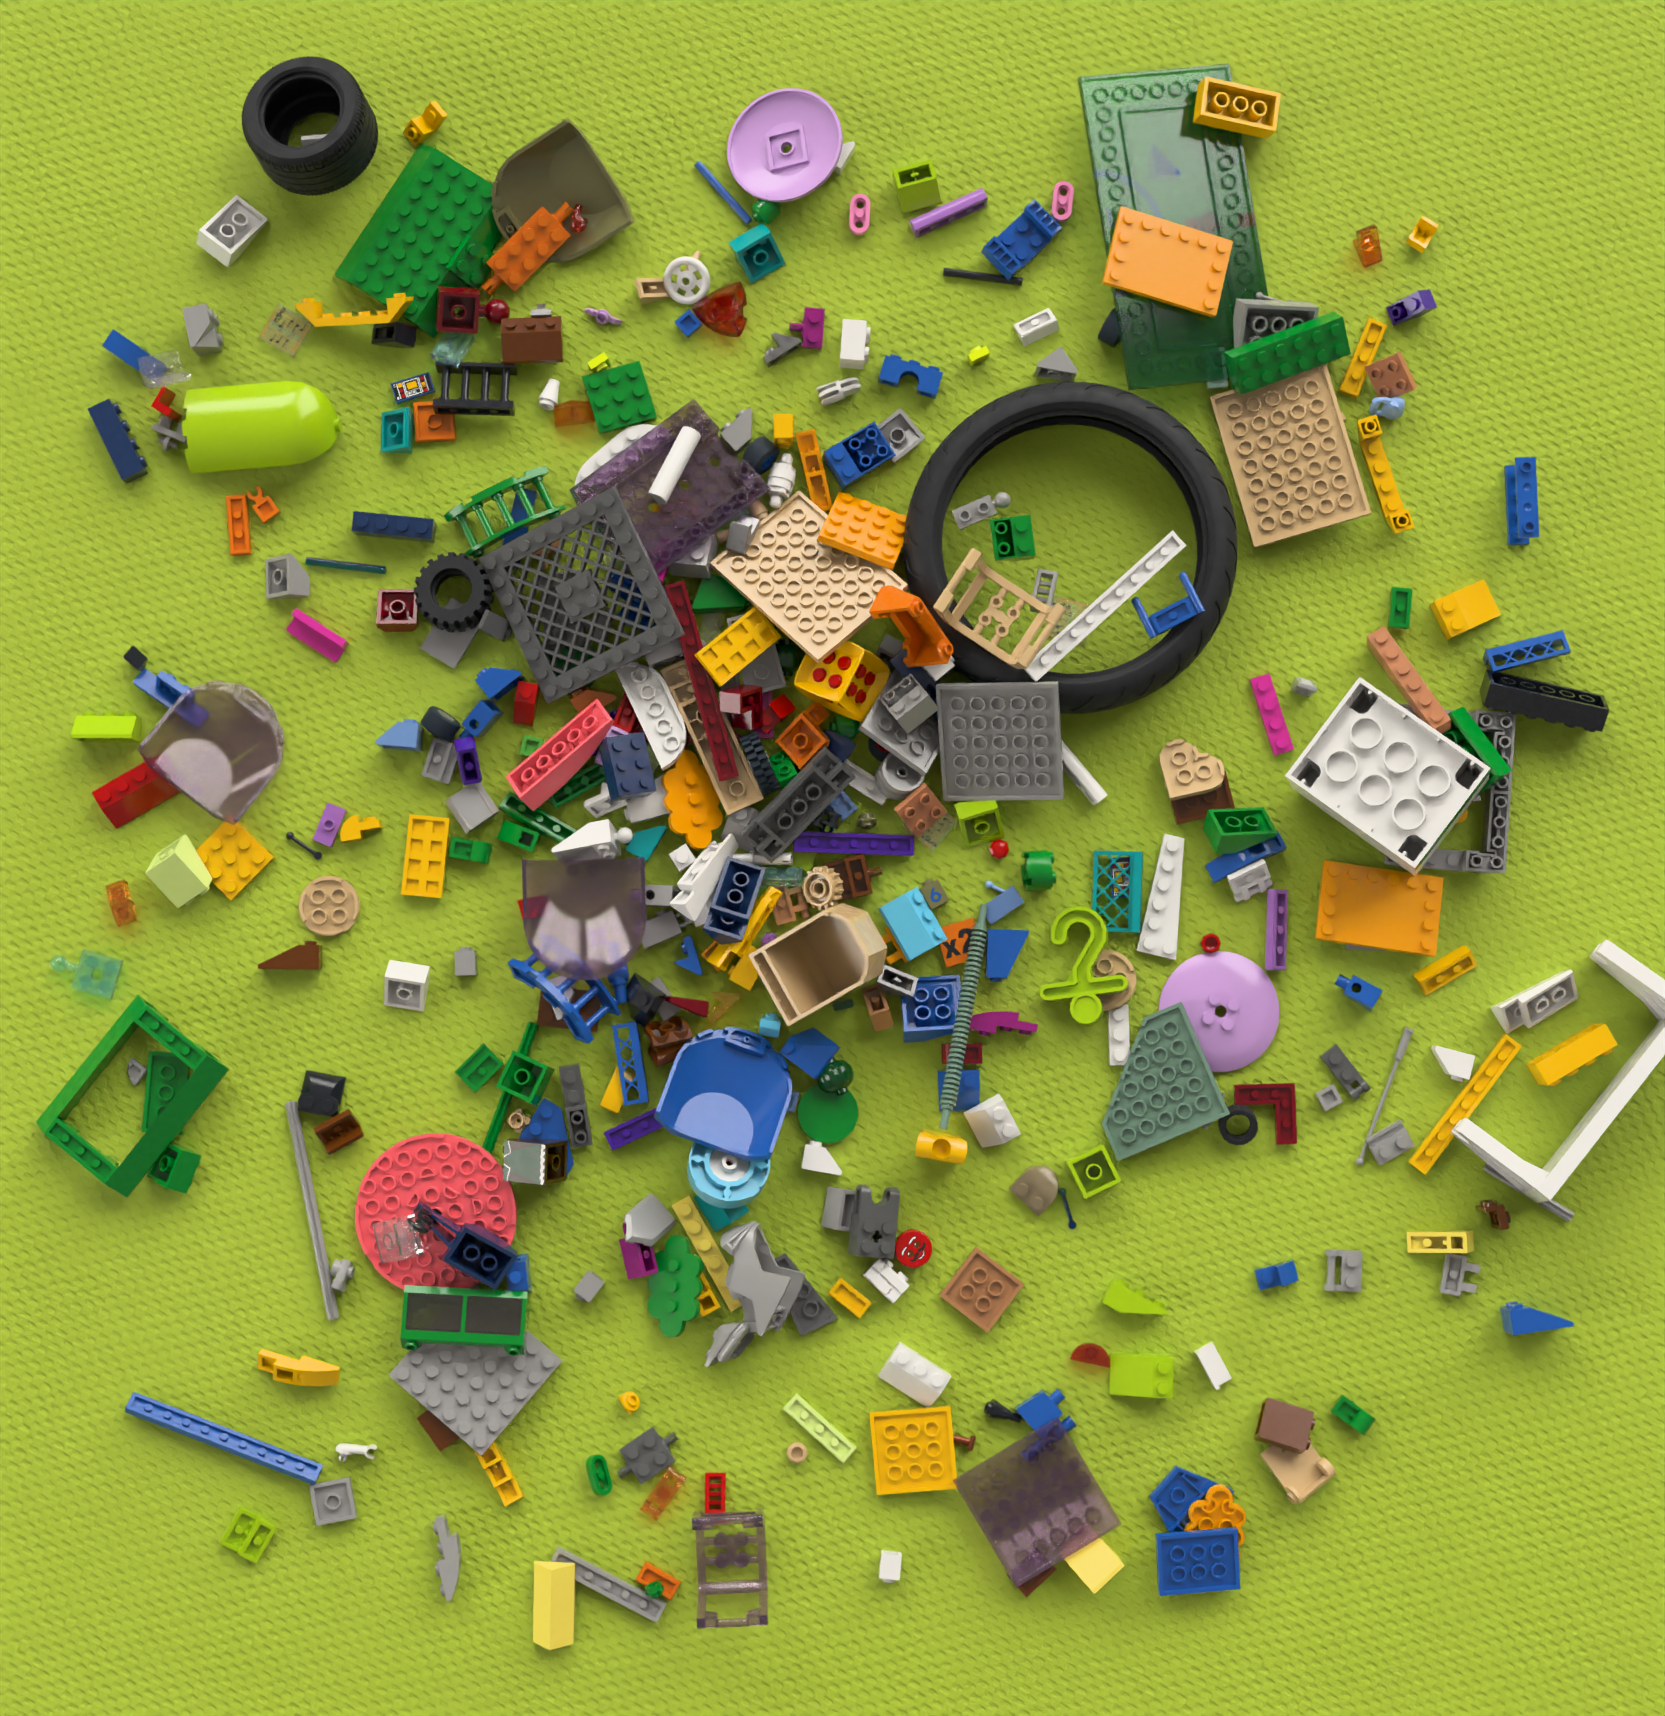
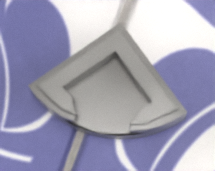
[128,1058,147,1086]

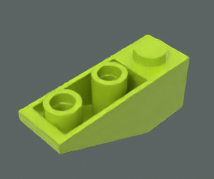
[1100,1279,1167,1315]

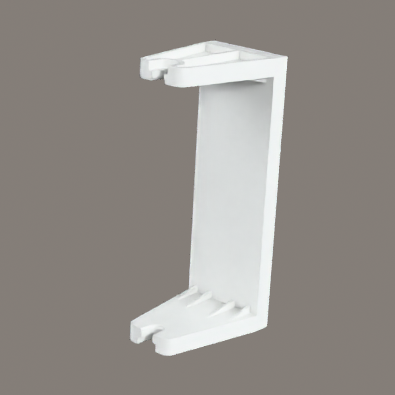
[1450,940,1665,1203]

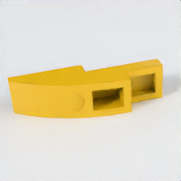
[258,1349,340,1386]

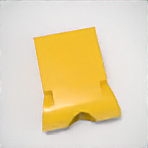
[915,1129,967,1165]

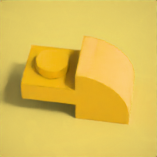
[340,815,383,843]
[697,1271,721,1316]

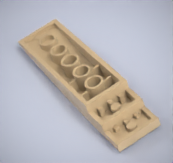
[660,660,764,815]

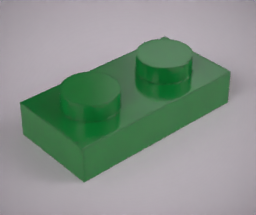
[1388,587,1412,629]

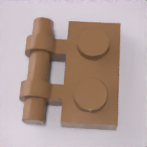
[767,878,810,926]

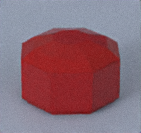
[989,839,1009,859]
[1200,933,1221,953]

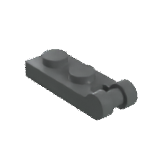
[1320,1044,1371,1101]

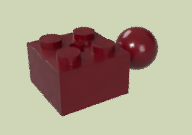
[435,286,510,334]

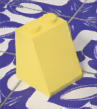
[1058,1522,1125,1594]

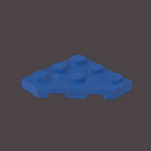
[519,1098,574,1177]

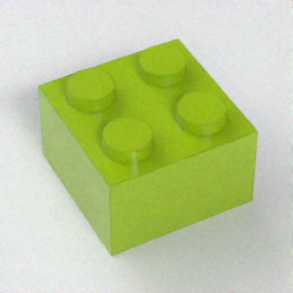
[1065,1144,1121,1199]

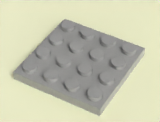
[859,668,940,776]

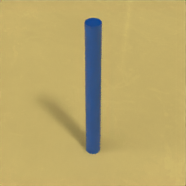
[694,161,752,225]

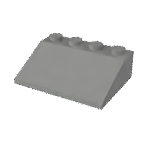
[1233,299,1319,348]

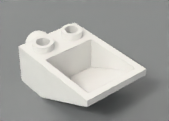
[552,819,633,866]

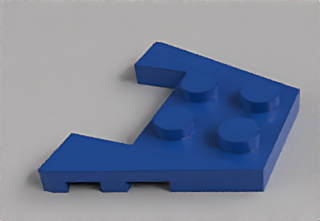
[1149,1465,1234,1533]

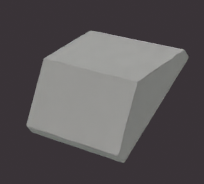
[878,408,926,464]

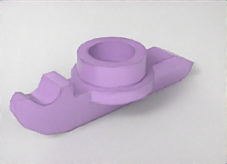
[584,308,622,325]

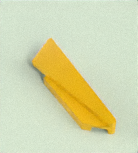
[707,886,783,972]

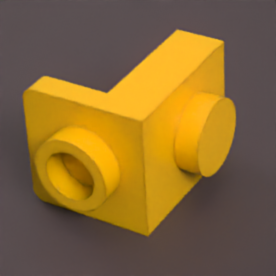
[1406,216,1439,253]

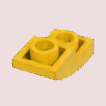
[599,1067,635,1114]

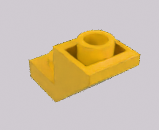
[403,101,448,147]

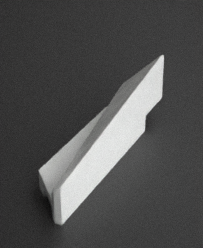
[670,833,738,921]

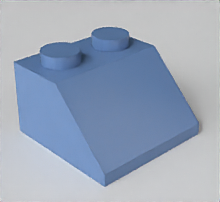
[376,719,424,751]

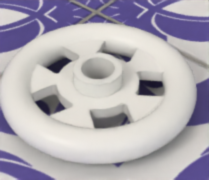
[664,257,710,304]

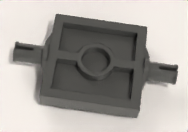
[617,1426,679,1484]

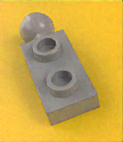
[952,492,1011,530]

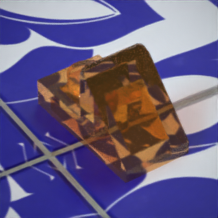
[1353,224,1383,268]

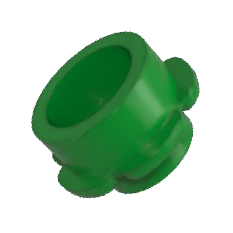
[645,1580,664,1598]

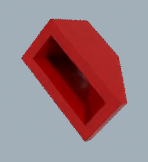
[513,681,540,726]

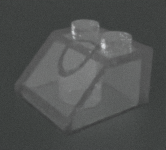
[372,1214,424,1263]

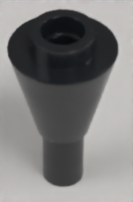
[984,1399,1022,1423]

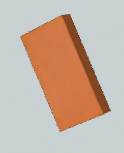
[635,1561,681,1600]

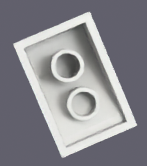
[196,195,268,267]

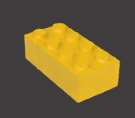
[1193,77,1281,139]
[1526,1023,1618,1087]

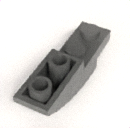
[559,1063,593,1148]

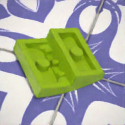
[219,1506,277,1563]

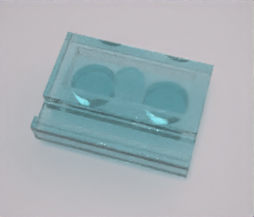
[430,332,475,368]

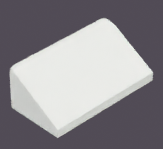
[1013,308,1059,346]

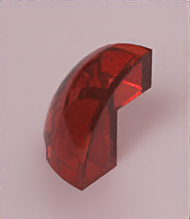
[691,281,747,337]

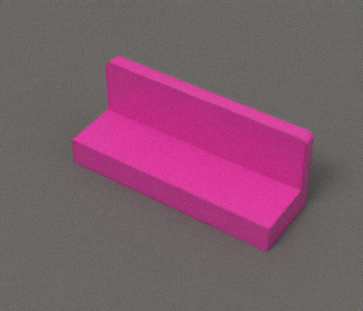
[286,608,349,662]

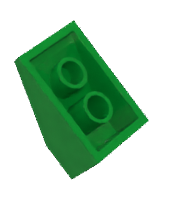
[1203,807,1277,854]

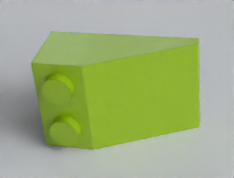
[1109,1353,1174,1398]

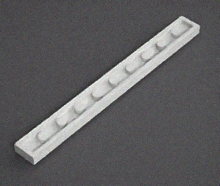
[1024,530,1186,682]

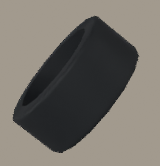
[1218,1104,1258,1145]

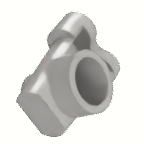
[330,1259,355,1293]

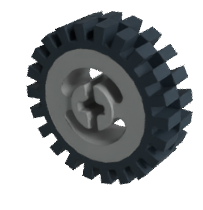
[739,731,780,796]

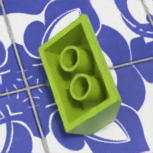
[71,712,141,742]

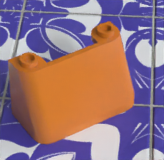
[869,585,953,667]

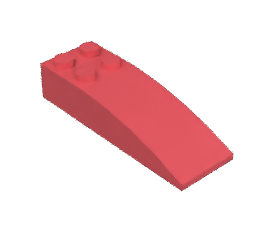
[505,699,614,811]

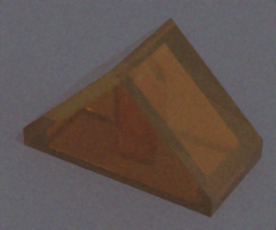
[553,400,595,427]

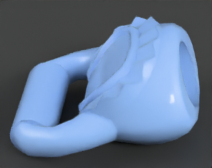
[1368,396,1405,420]

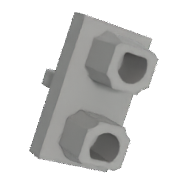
[152,415,188,451]

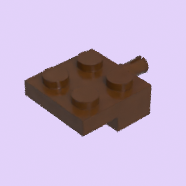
[824,854,883,902]

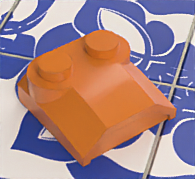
[774,713,830,770]

